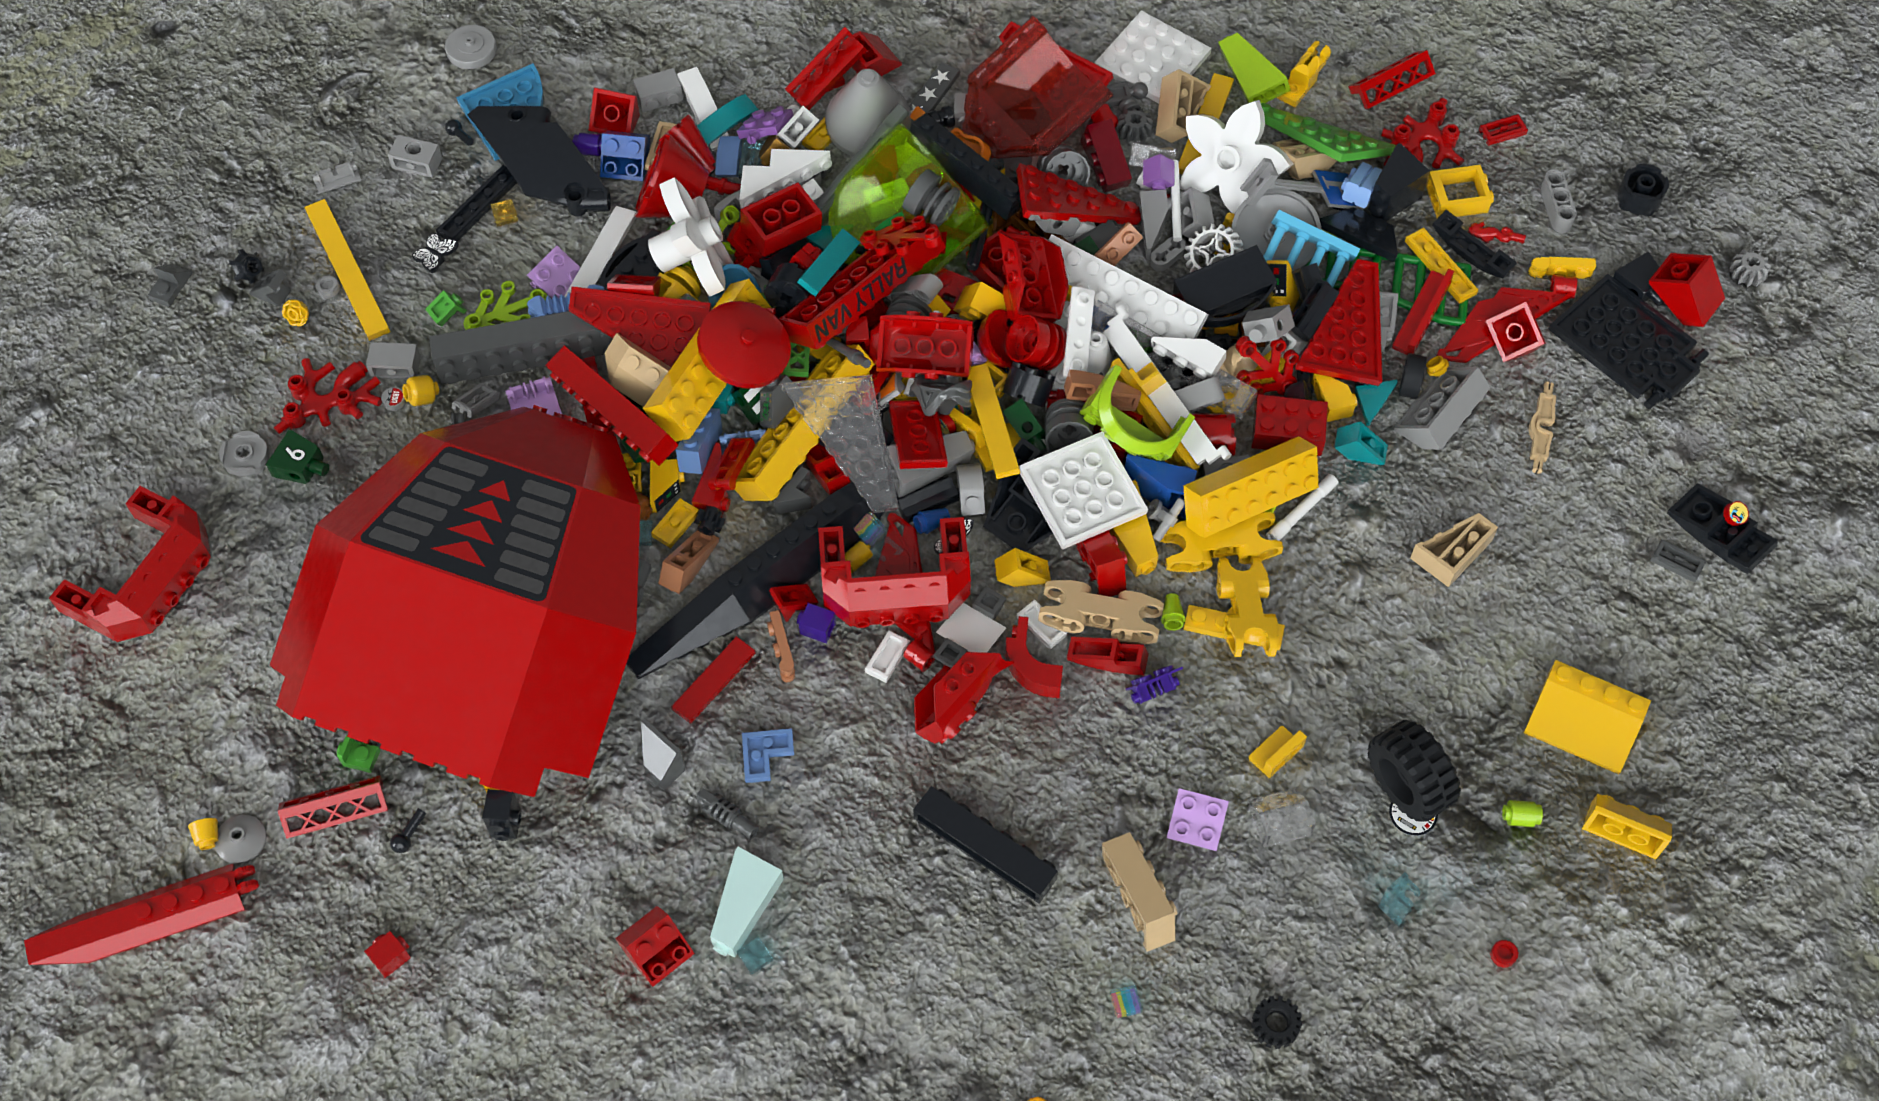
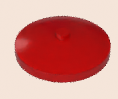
[697,301,791,389]

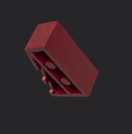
[1080,119,1132,193]

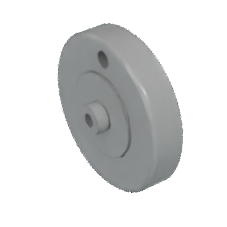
[445,25,497,69]

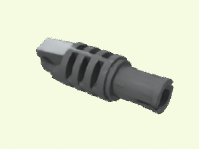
[696,788,759,840]

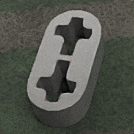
[1150,237,1186,271]

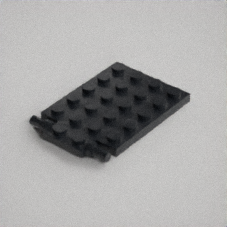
[1548,274,1709,409]

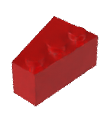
[1075,530,1128,597]

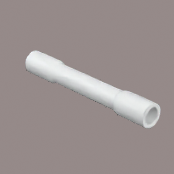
[1266,474,1338,541]

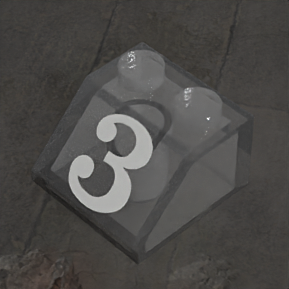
[1247,788,1316,848]

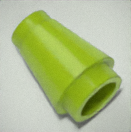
[1161,593,1186,631]

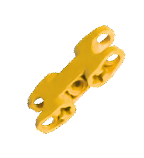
[1160,512,1283,573]
[1216,557,1278,657]

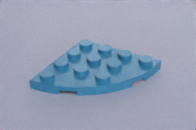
[456,63,543,161]

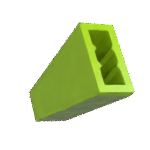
[1218,32,1291,104]

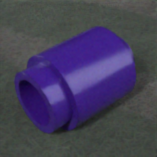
[573,133,602,156]

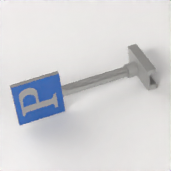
[1240,158,1363,210]

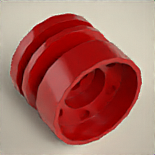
[1005,315,1067,371]

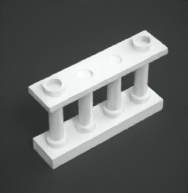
[1047,286,1095,391]

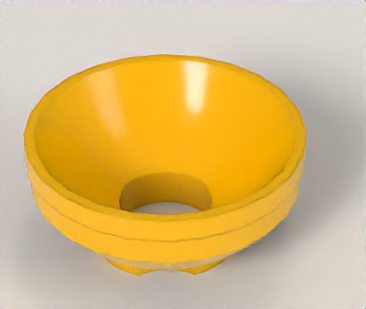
[664,266,701,299]

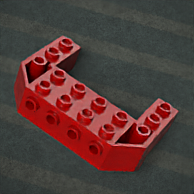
[49,486,211,642]
[818,517,971,628]

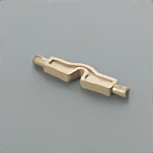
[1529,382,1556,474]

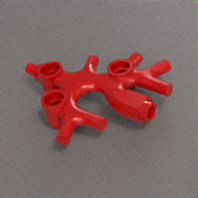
[1381,98,1464,169]
[273,358,382,434]

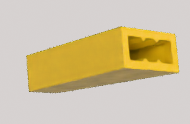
[1109,480,1158,577]

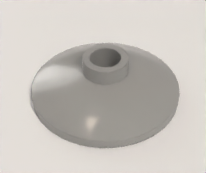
[215,815,267,864]

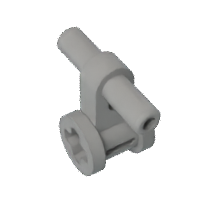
[1146,498,1185,542]

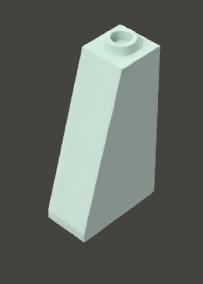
[710,847,784,958]

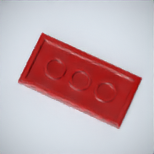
[889,400,948,469]

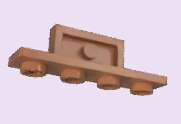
[1094,222,1143,266]

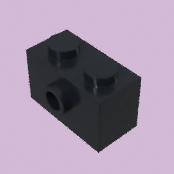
[482,789,522,841]

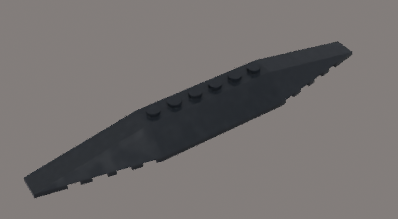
[626,462,899,679]

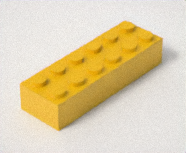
[1183,436,1319,538]

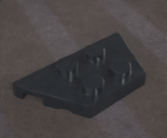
[1320,207,1398,262]

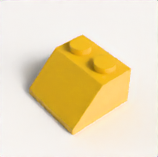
[954,282,1006,321]

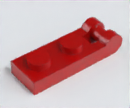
[708,438,755,490]

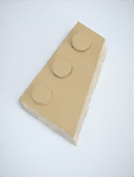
[1155,69,1211,143]
[1410,513,1498,587]

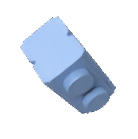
[1341,162,1382,208]

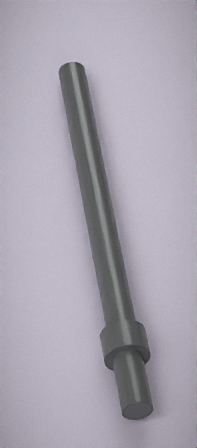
[826,337,871,368]

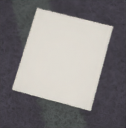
[936,603,1006,653]

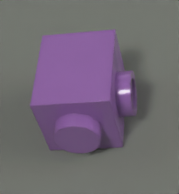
[1143,154,1175,190]

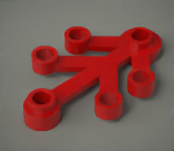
[859,216,943,256]
[1235,336,1299,398]

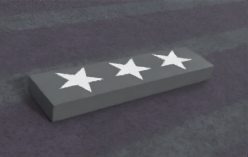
[909,62,960,124]

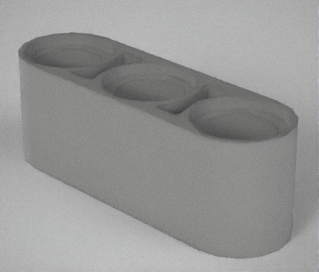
[1540,169,1577,233]
[887,274,943,305]
[1160,377,1225,418]

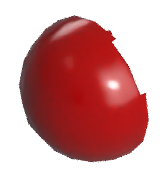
[977,309,1013,368]

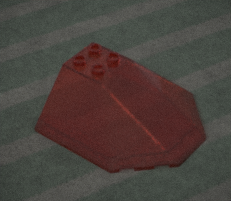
[962,16,1113,159]

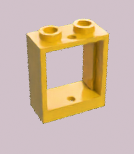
[1426,165,1494,219]

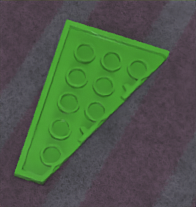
[1261,103,1396,162]

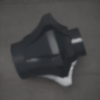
[228,249,264,284]

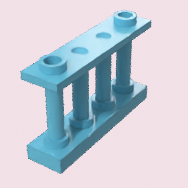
[1263,210,1360,288]

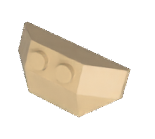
[1272,139,1337,180]
[605,333,671,407]

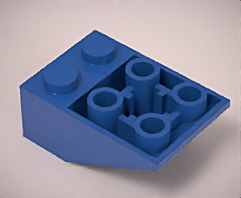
[1125,454,1197,518]

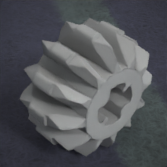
[1729,249,1771,288]

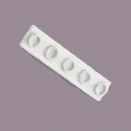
[739,149,832,209]

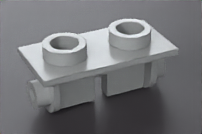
[312,161,361,194]

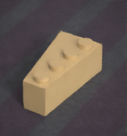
[1102,832,1177,952]

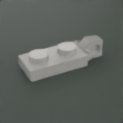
[1379,291,1399,352]

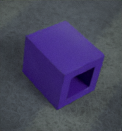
[797,603,836,644]

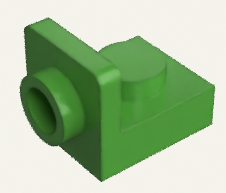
[425,290,467,326]
[337,734,380,773]

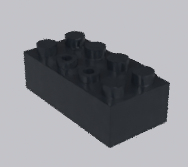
[599,228,691,291]
[1173,245,1277,328]

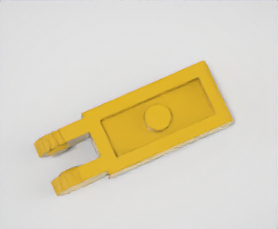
[1528,256,1596,279]

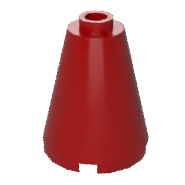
[657,114,716,173]

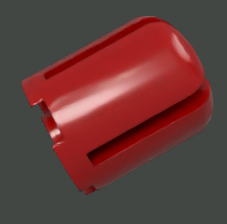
[1191,413,1236,456]

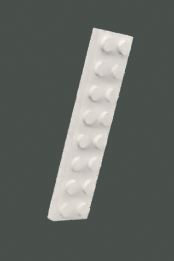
[1049,234,1209,339]

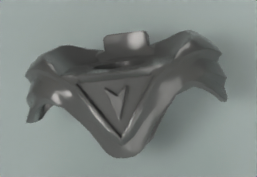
[909,375,972,416]

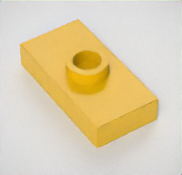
[651,498,699,549]

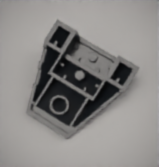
[983,438,1053,552]

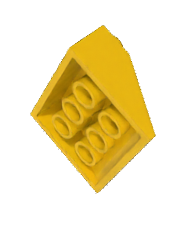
[1524,660,1651,774]

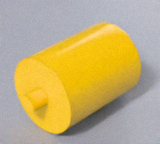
[845,541,873,573]

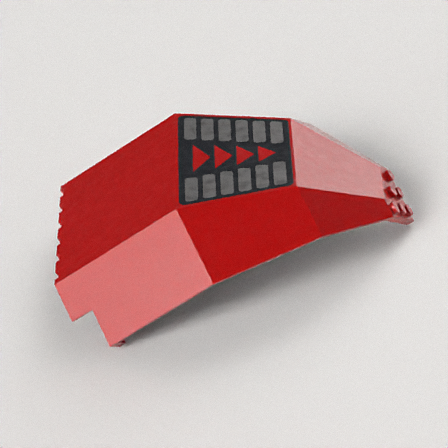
[270,405,640,797]

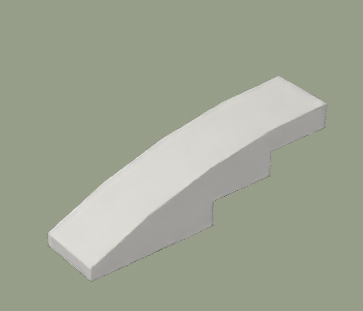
[677,67,729,151]

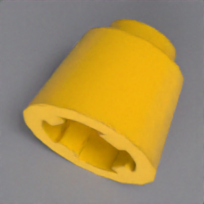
[188,818,218,850]

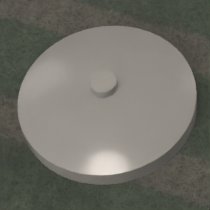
[1231,188,1321,270]

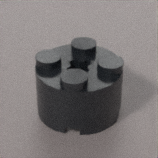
[1617,164,1669,216]
[764,263,811,316]
[1002,361,1056,407]

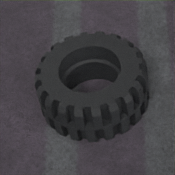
[1367,720,1461,822]

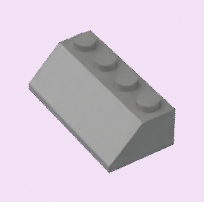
[1394,367,1491,450]

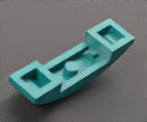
[697,94,759,148]

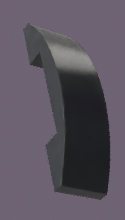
[1432,210,1517,278]

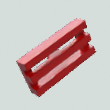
[1479,114,1528,146]

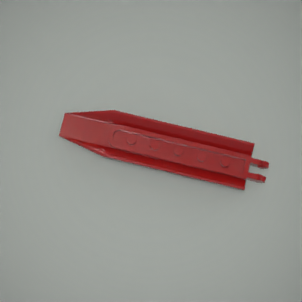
[24,863,259,965]

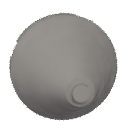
[825,69,911,157]

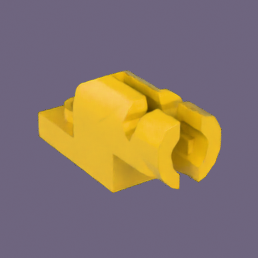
[1277,41,1331,108]

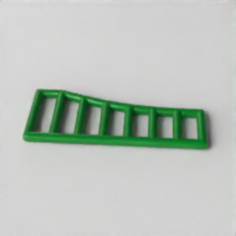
[1306,246,1472,327]

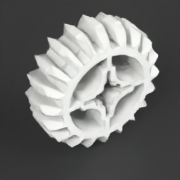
[1184,223,1244,273]

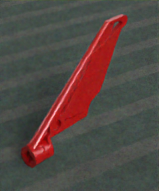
[1436,274,1577,363]
[875,513,936,672]

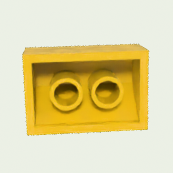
[1582,793,1672,859]

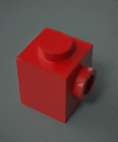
[364,931,411,978]

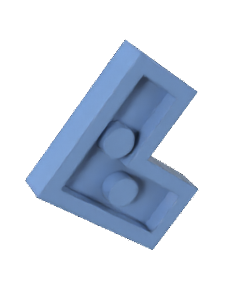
[742,728,794,783]

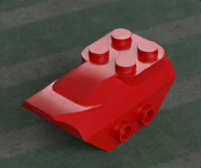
[998,231,1069,323]
[869,311,974,380]
[914,652,1015,744]

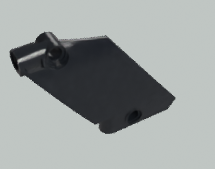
[468,106,611,216]

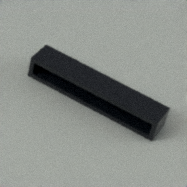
[906,113,1021,220]
[913,786,1058,904]

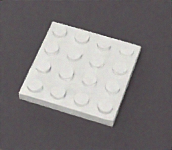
[1094,10,1212,104]
[1019,432,1148,550]

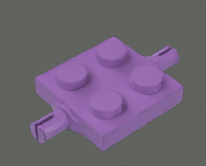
[737,106,794,144]

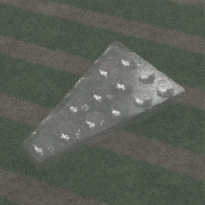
[781,375,899,513]

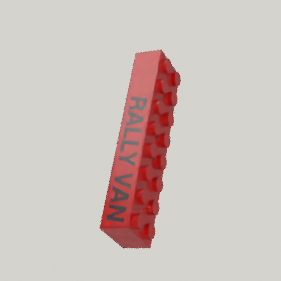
[779,219,946,350]

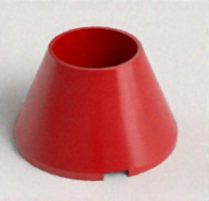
[634,133,709,218]

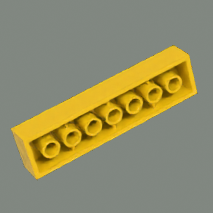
[643,279,771,442]
[734,344,875,501]

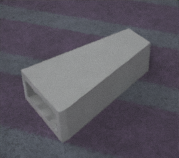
[884,431,975,498]

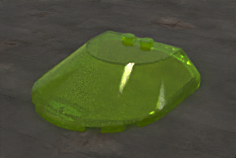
[829,124,989,276]

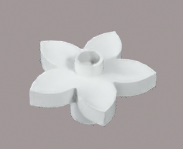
[1180,100,1294,214]
[648,177,734,297]

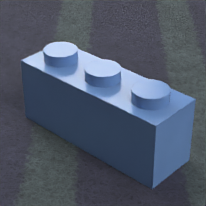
[676,408,723,474]

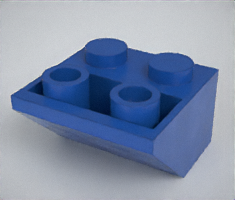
[600,131,650,181]

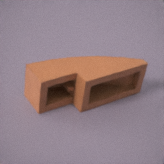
[1064,369,1141,411]

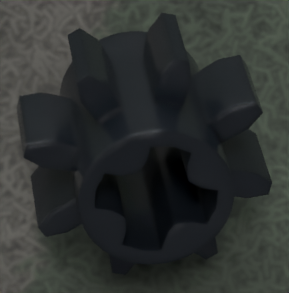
[694,506,726,536]

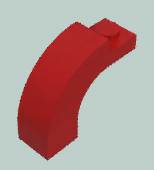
[1005,616,1063,698]

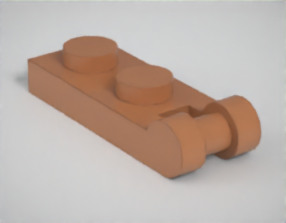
[767,610,795,682]

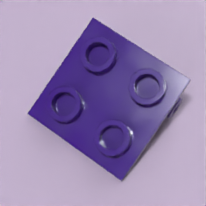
[1125,665,1183,704]

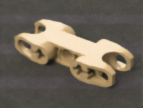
[1038,580,1164,644]

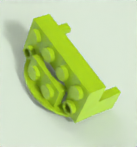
[1079,365,1195,461]

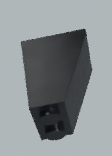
[1368,143,1430,221]

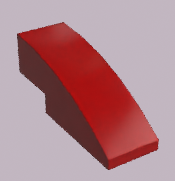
[805,439,851,495]
[1067,637,1149,676]

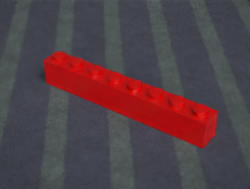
[545,345,679,466]

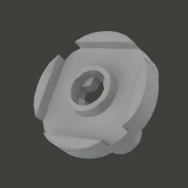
[219,431,269,476]

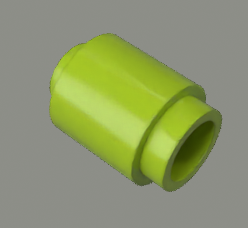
[1502,800,1543,827]

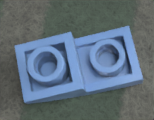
[715,136,742,177]

